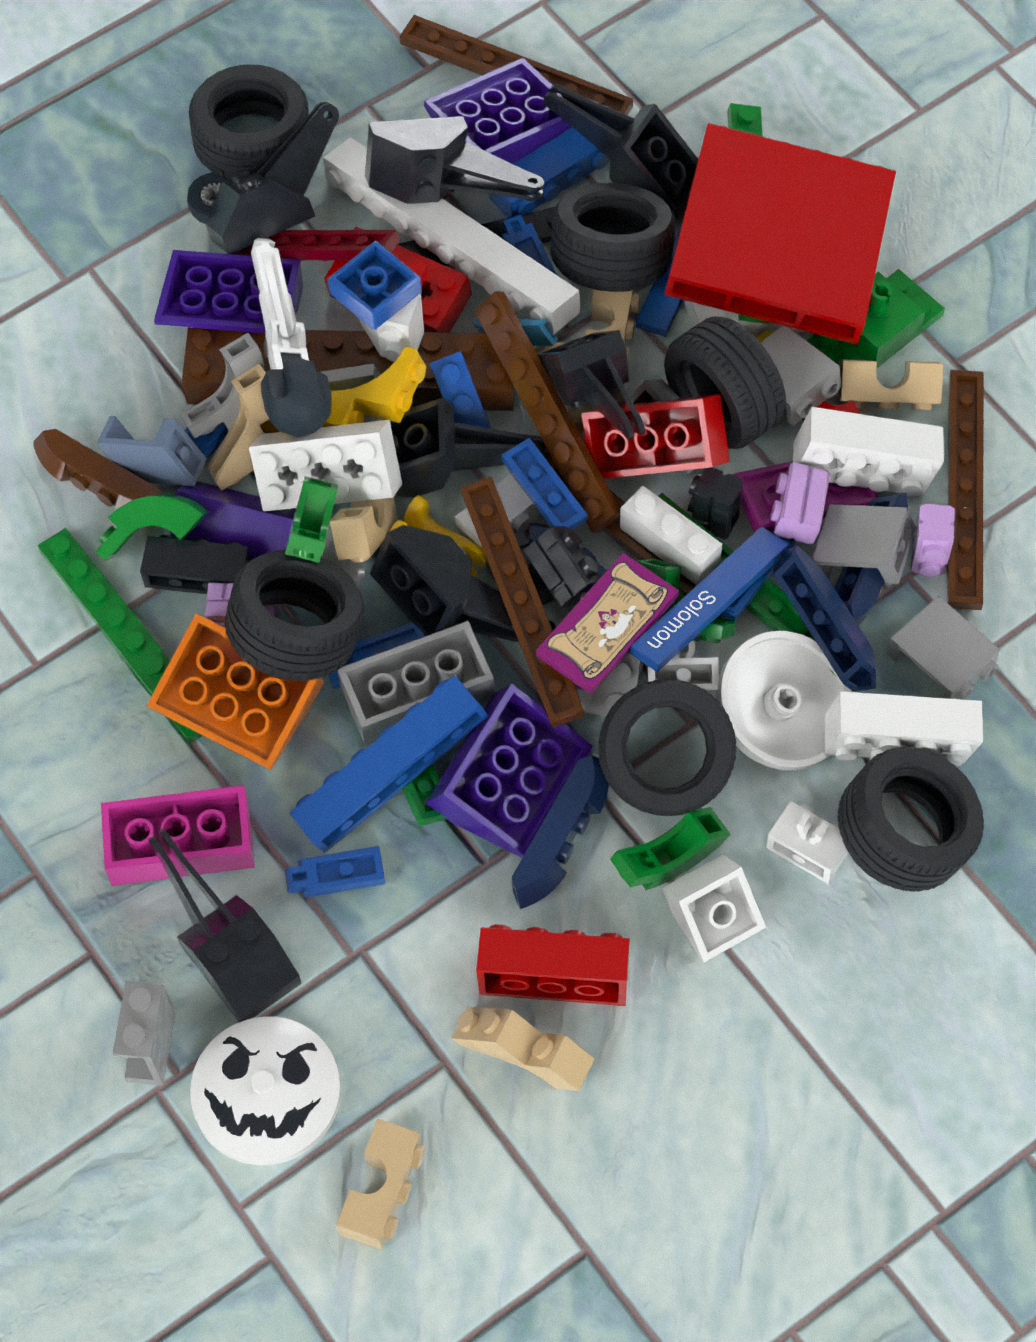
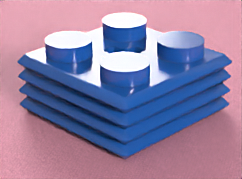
[328,241,422,330]

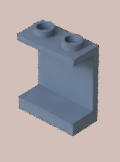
[97,416,207,486]

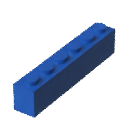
[289,675,489,854]

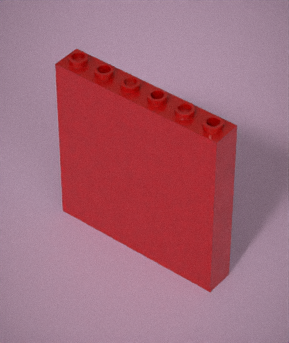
[664,123,896,344]

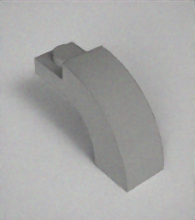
[180,333,265,439]

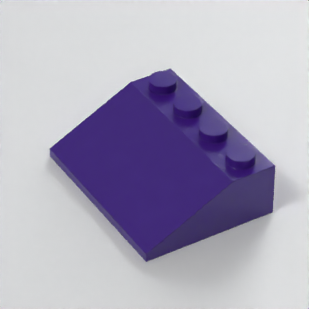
[424,58,572,164]
[154,250,303,334]
[426,683,593,858]

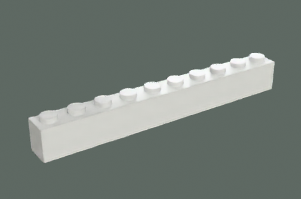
[323,137,580,335]

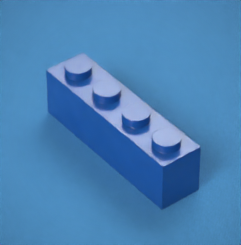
[489,127,610,218]

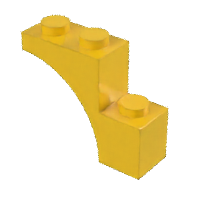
[322,347,426,427]

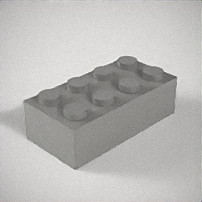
[338,621,495,745]

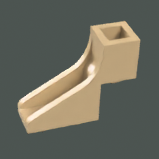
[208,364,270,491]
[451,1006,595,1091]

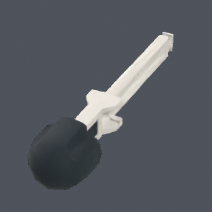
[251,238,332,437]

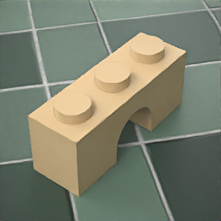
[585,289,640,363]
[837,359,943,410]
[330,497,398,563]
[336,1118,426,1250]

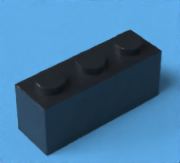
[140,535,251,594]

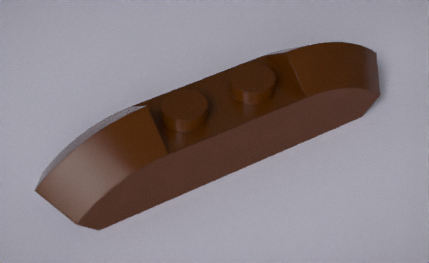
[33,428,163,511]

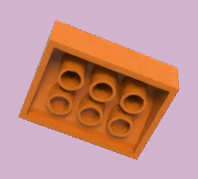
[147,613,325,770]

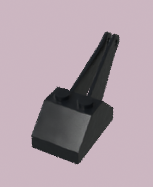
[543,85,698,218]
[205,102,339,254]
[365,116,544,204]
[537,330,645,440]
[361,397,547,498]
[370,525,556,642]
[148,828,302,1022]

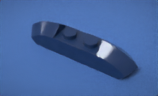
[834,493,908,626]
[773,545,877,691]
[512,756,609,909]

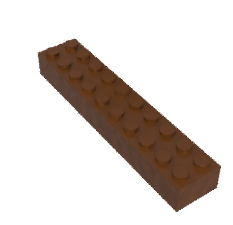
[182,327,514,411]

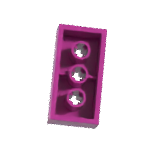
[101,785,255,886]

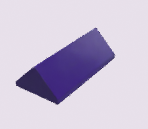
[170,481,296,560]

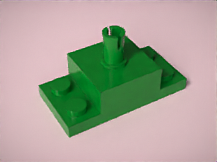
[807,269,945,369]

